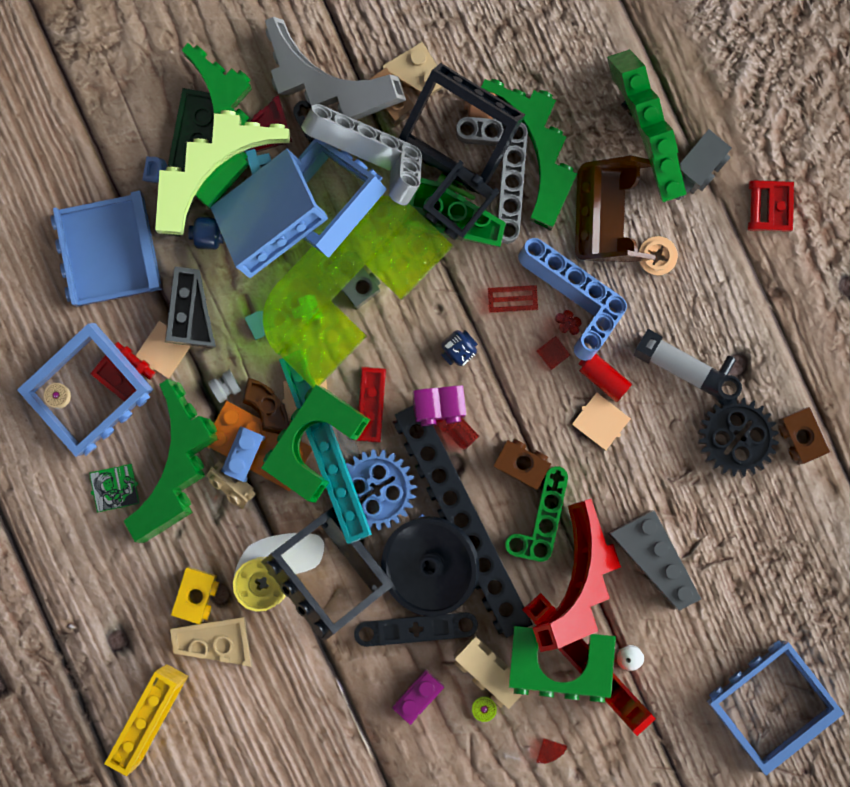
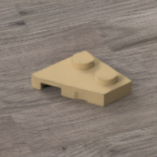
[382,42,444,95]

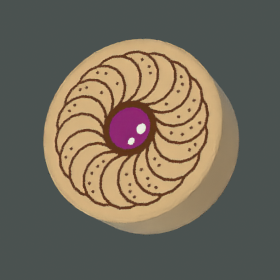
[44,383,71,409]

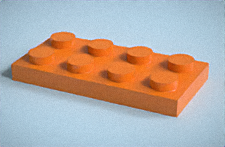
[208,401,312,491]

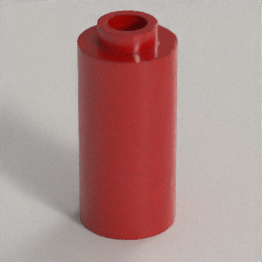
[578,354,632,403]

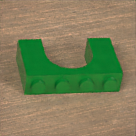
[261,385,371,503]
[509,626,616,703]

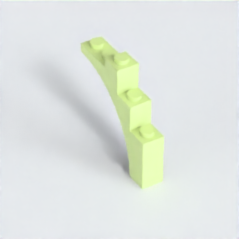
[155,110,290,235]

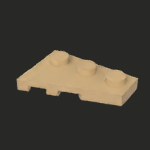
[170,617,252,667]

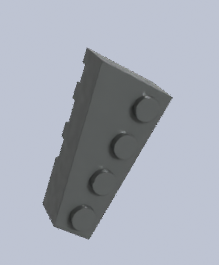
[608,510,701,611]

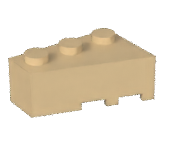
[454,634,522,709]

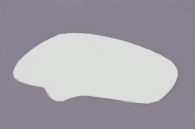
[234,533,324,589]

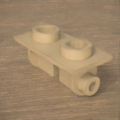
[207,461,256,509]

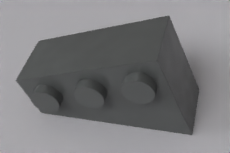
[165,267,216,348]

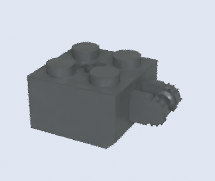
[675,129,732,201]

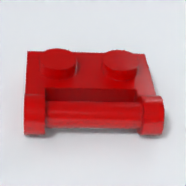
[748,180,794,232]

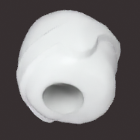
[617,645,644,671]

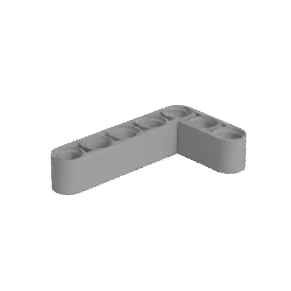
[301,104,422,205]
[456,117,528,244]

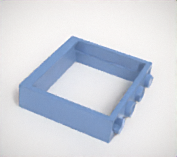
[298,139,387,258]
[17,323,154,457]
[707,640,844,775]

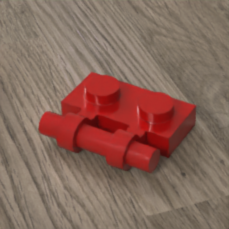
[90,342,156,402]

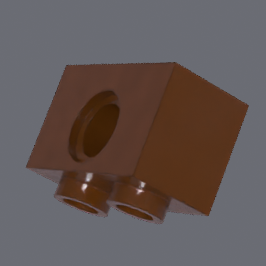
[778,407,830,465]
[493,439,551,490]

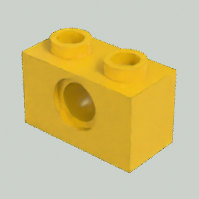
[171,567,219,624]

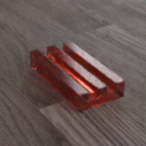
[488,285,538,313]

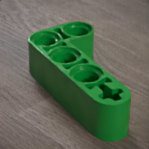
[505,466,568,562]

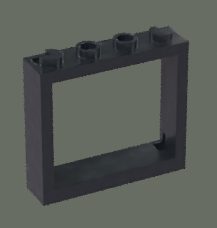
[398,63,525,194]
[261,507,394,642]

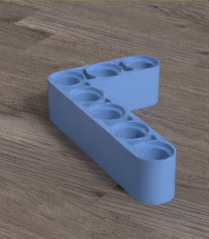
[518,238,627,361]

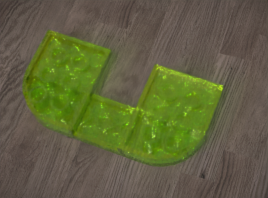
[263,196,453,388]

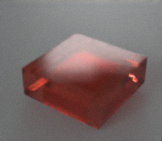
[536,336,570,370]

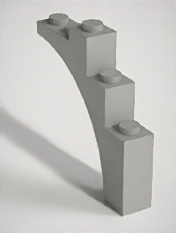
[265,17,406,120]

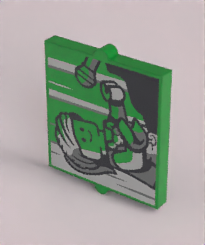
[89,464,140,513]

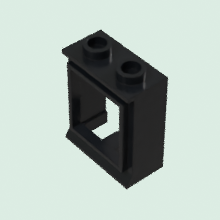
[422,160,499,241]

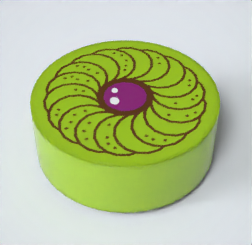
[472,696,497,722]

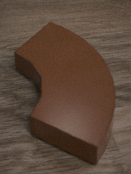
[243,378,288,434]

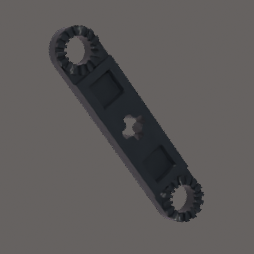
[354,612,478,647]

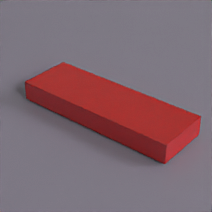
[356,367,386,443]

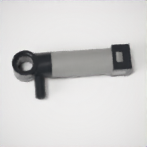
[634,329,742,405]

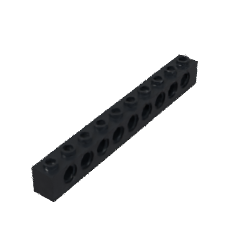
[393,405,533,638]

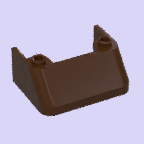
[575,155,656,262]

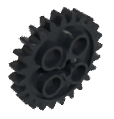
[698,398,779,478]

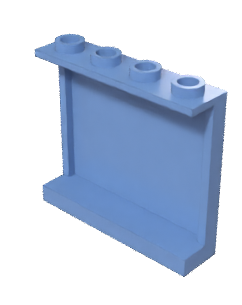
[210,148,328,278]
[51,190,162,307]

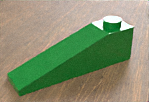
[403,178,506,247]

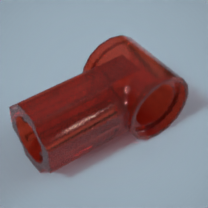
[436,418,479,451]

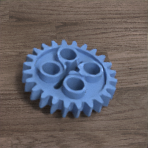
[346,450,417,530]

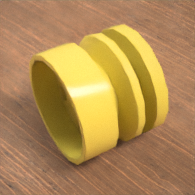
[233,557,286,612]

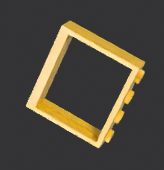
[104,664,188,776]

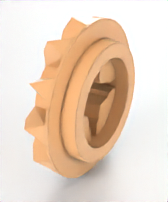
[639,236,678,276]

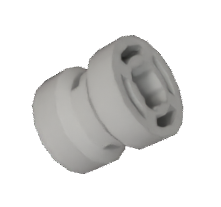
[208,370,241,403]

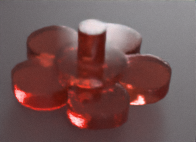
[555,310,582,335]

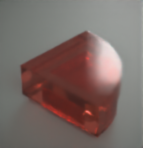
[536,738,567,764]

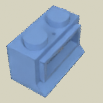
[221,426,266,482]

